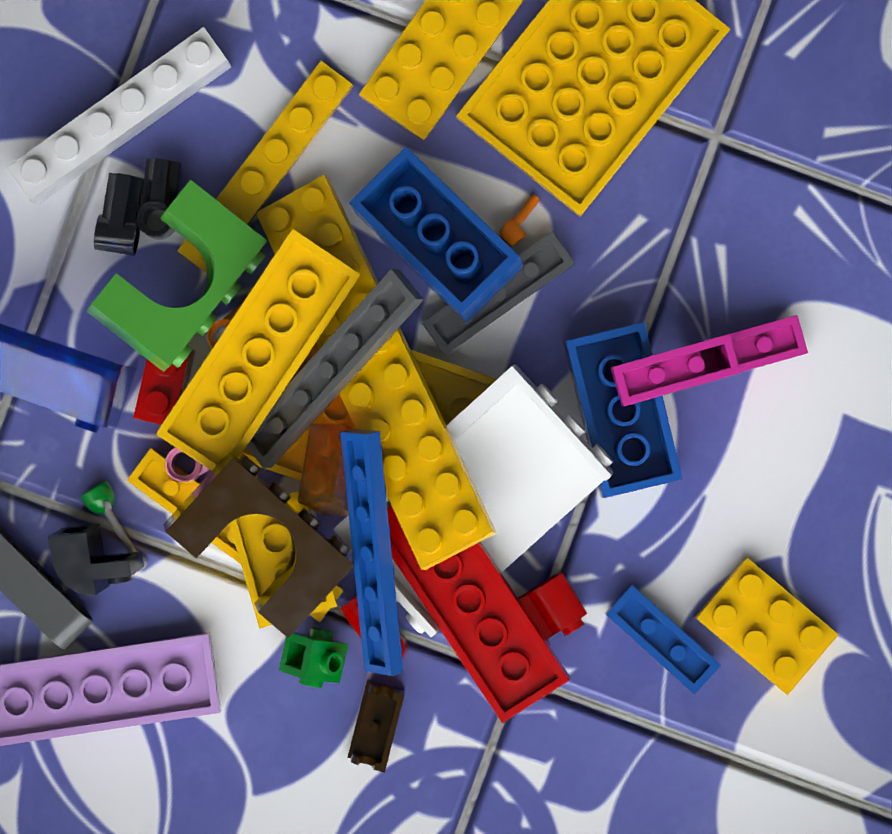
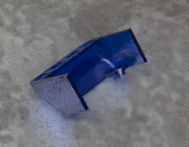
[0,323,137,433]

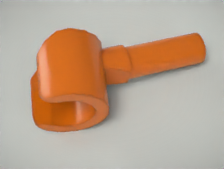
[499,194,540,248]

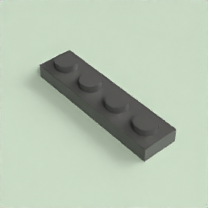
[422,231,575,356]

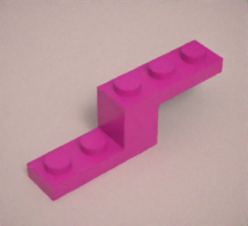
[611,315,808,407]

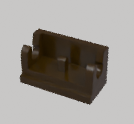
[347,680,405,773]

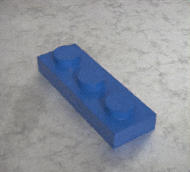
[605,584,721,695]

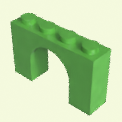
[86,180,267,372]

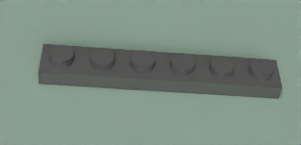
[246,269,424,468]

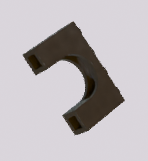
[163,452,355,638]

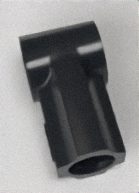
[137,158,182,240]
[93,173,144,256]

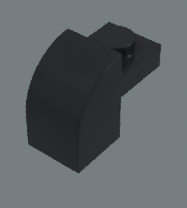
[48,524,144,596]

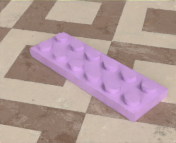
[0,632,221,746]

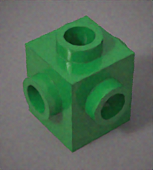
[279,627,348,688]

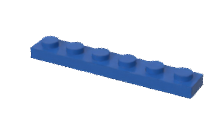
[340,429,403,676]

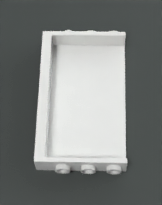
[333,364,613,637]

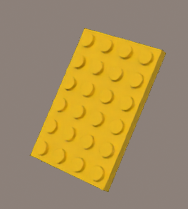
[456,0,730,217]

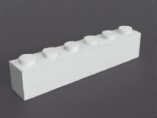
[7,27,231,205]

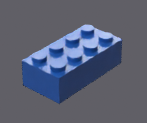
[349,146,523,323]
[563,322,683,498]

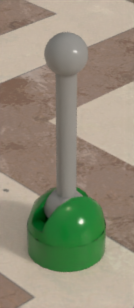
[80,480,147,571]

